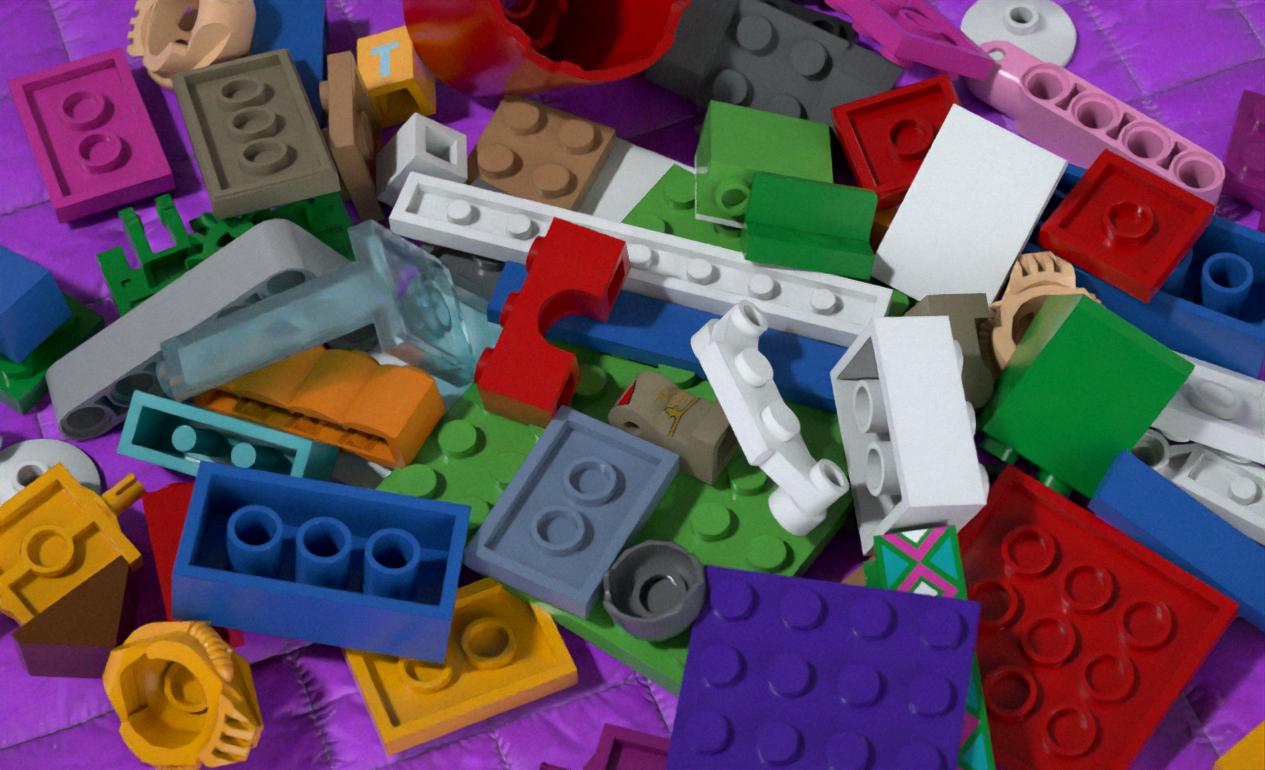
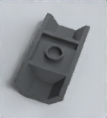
[645,0,907,177]

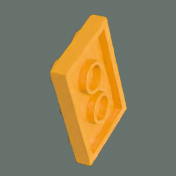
[340,577,578,757]

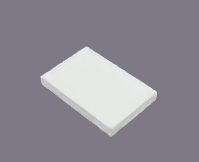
[871,104,1069,331]

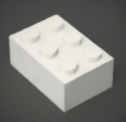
[830,316,989,556]

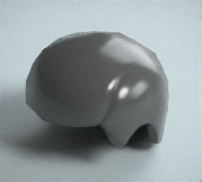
[602,540,707,642]

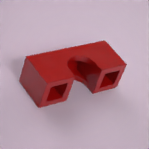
[474,217,631,429]

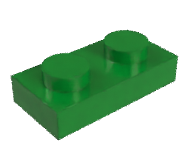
[0,290,106,416]

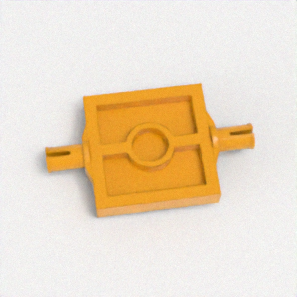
[0,462,147,627]

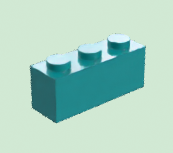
[116,390,340,482]

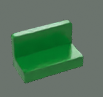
[740,171,878,280]

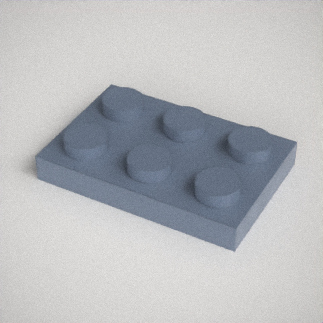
[464,405,680,620]

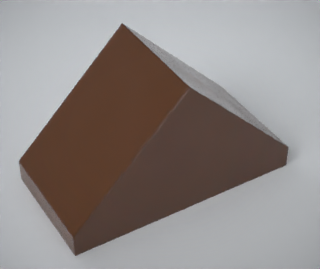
[11,555,139,679]

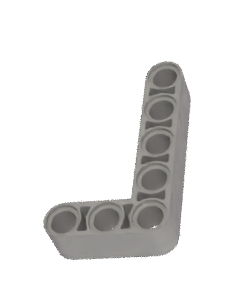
[45,219,389,440]

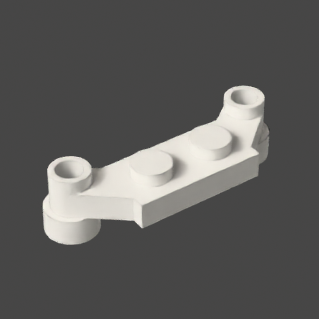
[691,300,849,537]
[1130,429,1265,546]

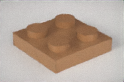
[319,51,385,224]
[464,95,616,212]

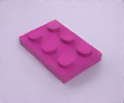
[824,0,995,81]
[7,47,176,224]

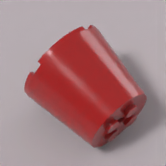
[402,0,691,99]

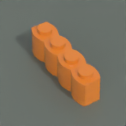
[184,326,446,469]

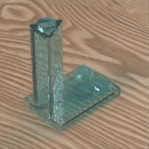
[156,219,477,403]

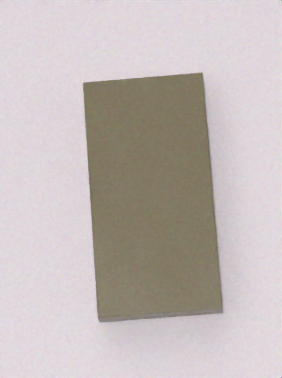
[171,48,341,221]

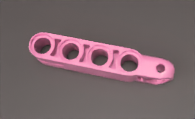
[963,40,1225,215]

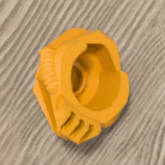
[102,620,264,770]

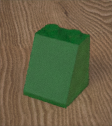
[975,294,1195,500]

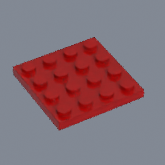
[957,463,1240,770]

